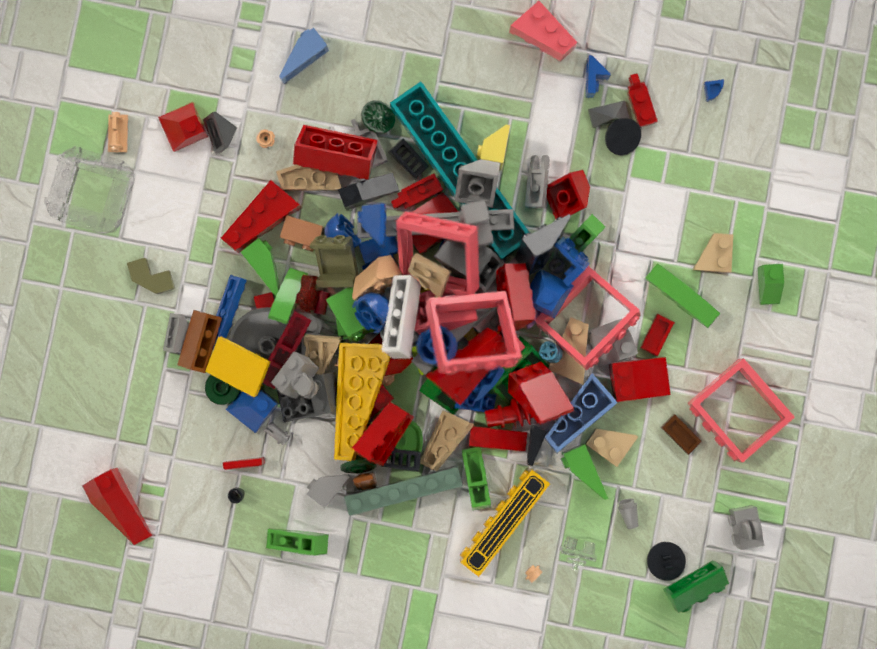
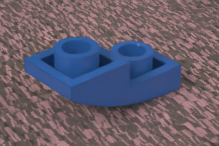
[470,366,505,401]
[455,393,496,412]

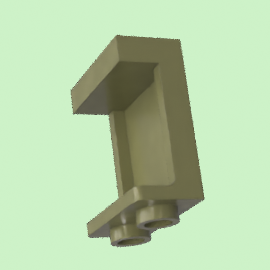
[310,235,359,287]

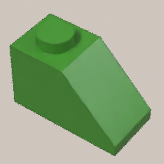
[569,214,606,253]
[757,264,784,305]

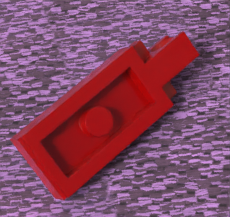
[627,73,658,128]
[391,173,443,210]

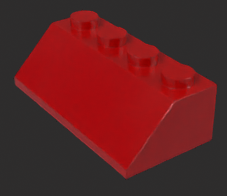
[293,125,378,180]

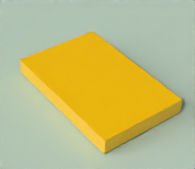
[205,336,270,397]

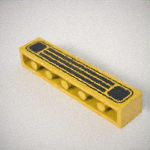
[459,468,550,577]

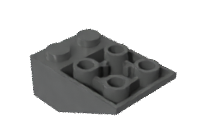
[434,239,505,294]
[276,372,338,423]

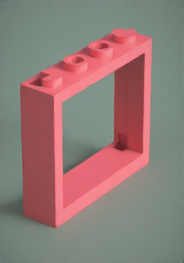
[396,212,479,295]
[535,266,640,371]
[425,291,521,374]
[687,358,795,463]

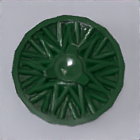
[361,100,395,134]
[205,374,240,405]
[340,460,377,474]

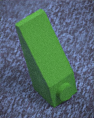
[241,238,280,296]
[561,444,608,500]
[266,528,329,556]

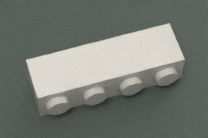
[382,275,421,358]

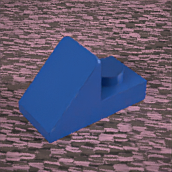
[585,55,611,98]

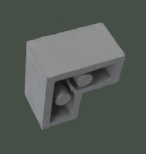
[458,200,493,247]

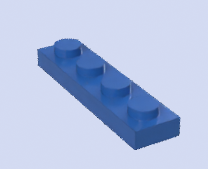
[213,275,247,350]

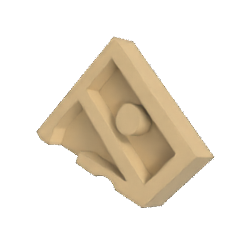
[693,233,733,273]

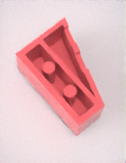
[509,1,577,61]

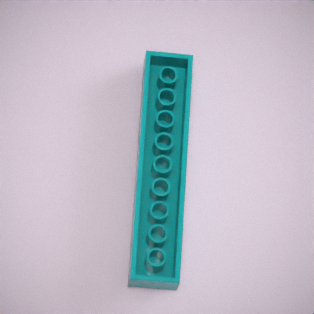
[390,81,530,260]

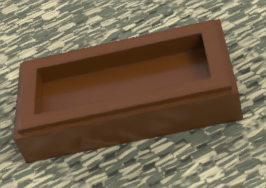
[660,414,702,455]

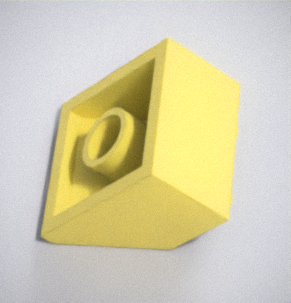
[476,124,510,170]

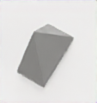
[163,313,189,353]

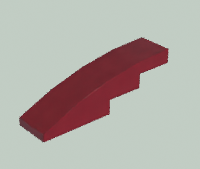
[263,311,312,389]

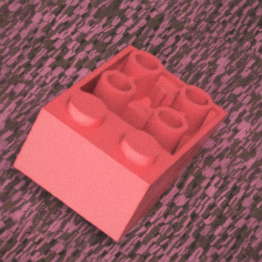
[415,290,478,335]

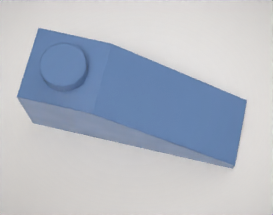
[279,27,329,84]

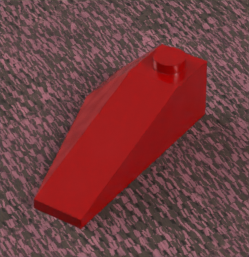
[82,468,152,545]

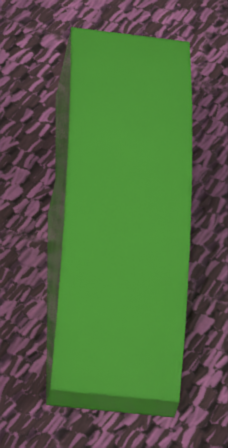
[268,268,308,324]
[462,447,491,511]

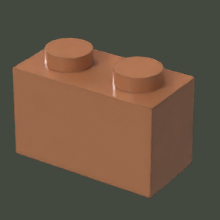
[280,215,325,252]

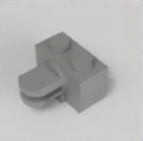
[271,351,319,399]
[728,505,765,550]

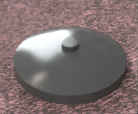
[229,307,306,385]

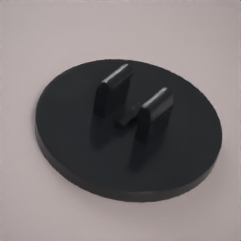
[605,118,641,156]
[647,541,686,581]

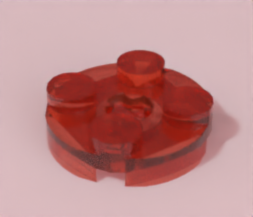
[296,274,319,314]

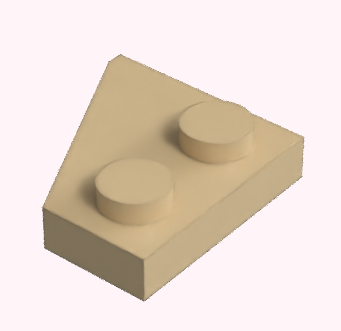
[408,253,451,298]
[304,334,342,374]
[585,429,638,467]

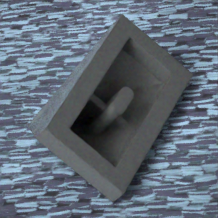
[588,100,629,128]
[203,111,237,154]

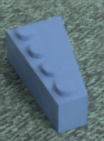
[545,373,617,453]

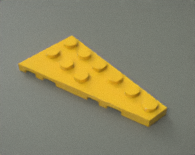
[334,343,390,461]

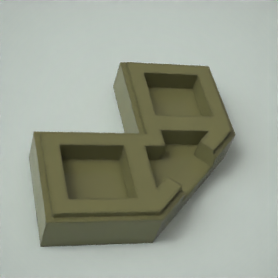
[127,258,175,294]

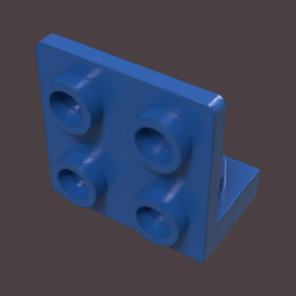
[555,237,590,286]

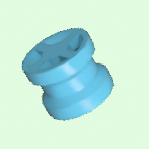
[539,341,563,363]

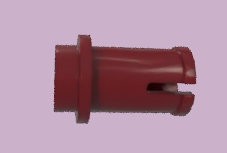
[314,290,331,315]

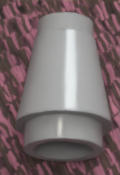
[618,499,639,529]

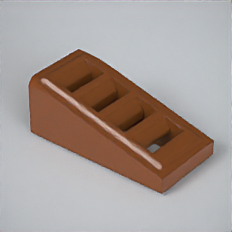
[353,472,377,490]

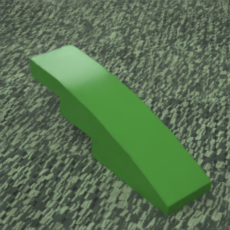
[645,263,720,328]

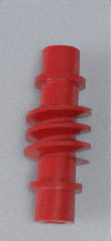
[484,399,539,428]

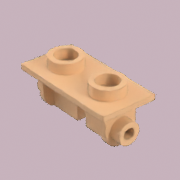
[108,112,128,152]

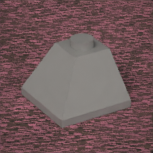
[454,160,500,208]
[588,319,638,367]

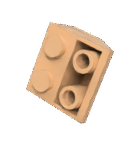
[352,255,402,300]

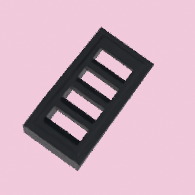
[388,138,429,179]
[526,425,547,466]
[381,448,421,471]

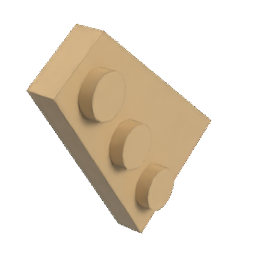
[276,165,342,191]
[548,317,589,385]
[420,410,474,471]

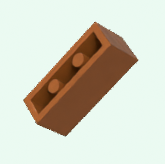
[177,310,222,373]

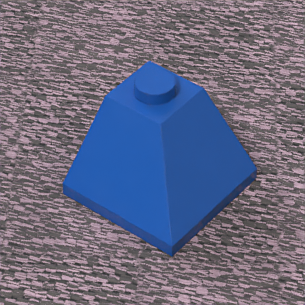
[358,203,387,248]
[530,269,574,319]
[226,388,280,433]

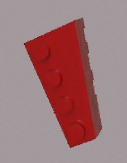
[221,180,302,253]
[425,327,507,405]

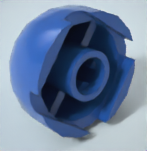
[325,213,361,248]
[353,293,389,333]
[417,325,457,366]

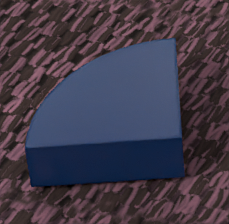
[704,79,724,102]

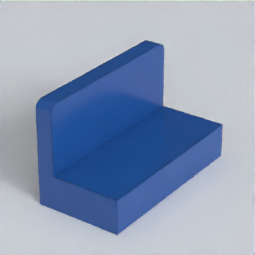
[359,236,398,264]

